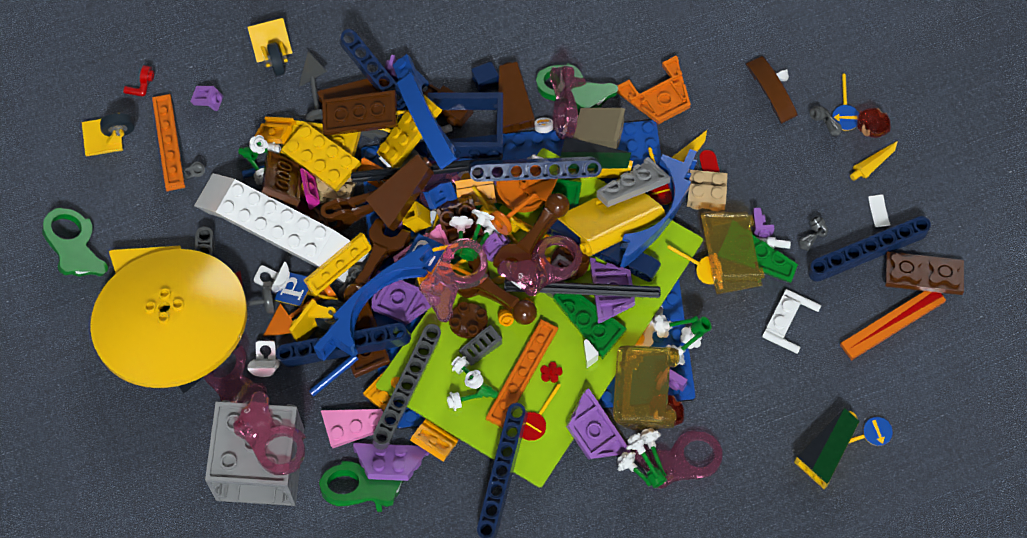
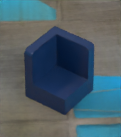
[471,62,499,92]

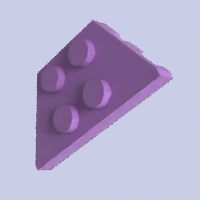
[590,258,635,323]
[372,270,440,325]
[566,388,631,459]
[353,443,430,481]

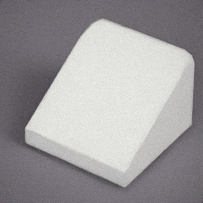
[584,339,599,368]

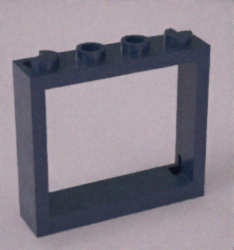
[426,92,503,159]

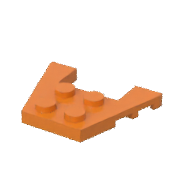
[617,55,691,124]

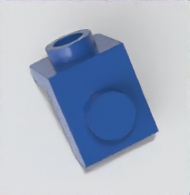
[423,181,457,209]

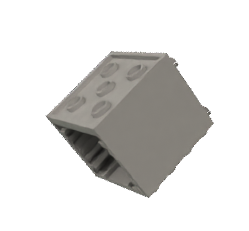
[205,400,305,506]

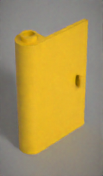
[558,193,666,256]

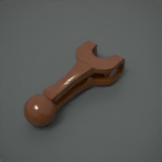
[321,189,377,232]
[493,193,570,281]
[344,218,411,302]
[448,256,537,325]

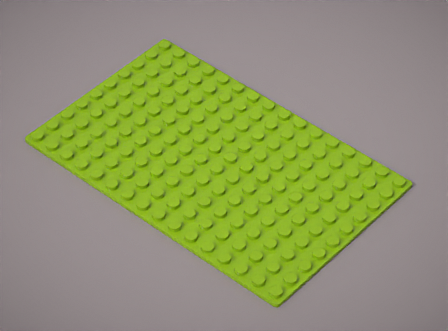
[376,148,703,488]

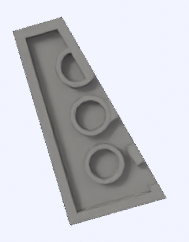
[597,157,670,207]

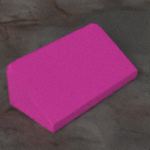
[300,168,320,210]

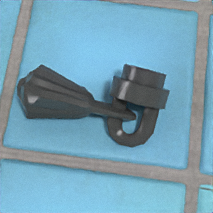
[810,106,842,136]
[183,162,205,181]
[799,216,828,251]
[338,265,363,301]

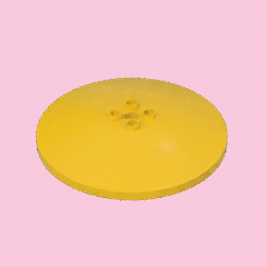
[90,249,247,388]

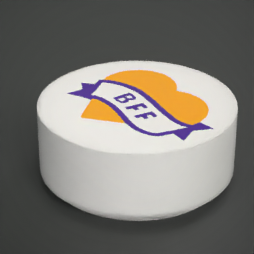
[534,118,553,133]

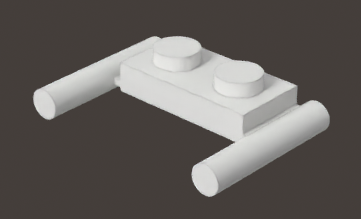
[762,289,822,354]

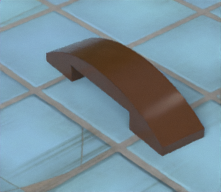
[746,56,798,124]

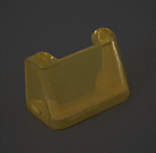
[701,212,765,294]
[613,345,680,430]

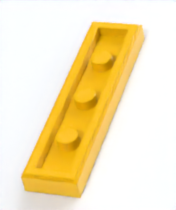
[304,233,372,296]

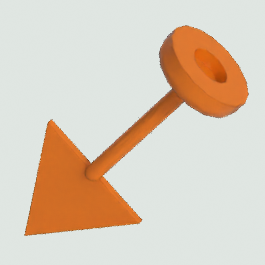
[490,179,558,235]
[263,285,339,337]

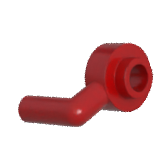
[123,65,155,97]

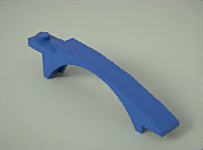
[393,54,457,170]
[620,149,698,268]
[314,244,434,361]

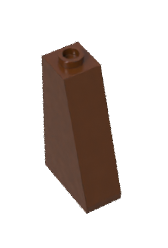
[499,62,535,134]
[317,79,388,105]
[366,154,434,231]

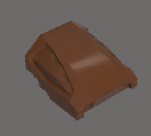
[436,196,484,244]

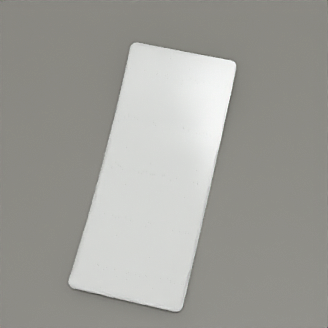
[868,195,890,227]

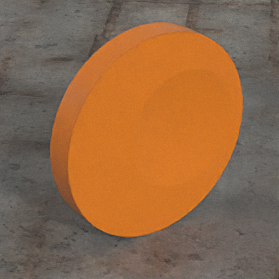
[496,165,550,213]

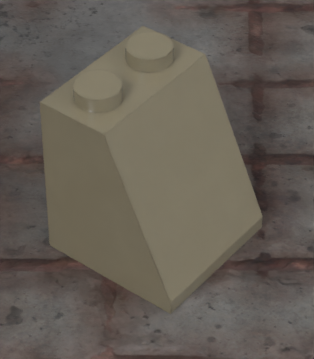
[570,108,625,149]

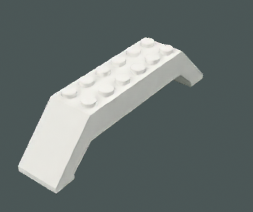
[194,173,370,284]

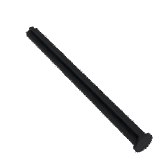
[351,154,502,183]
[504,278,661,298]

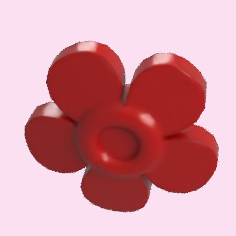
[540,362,563,383]

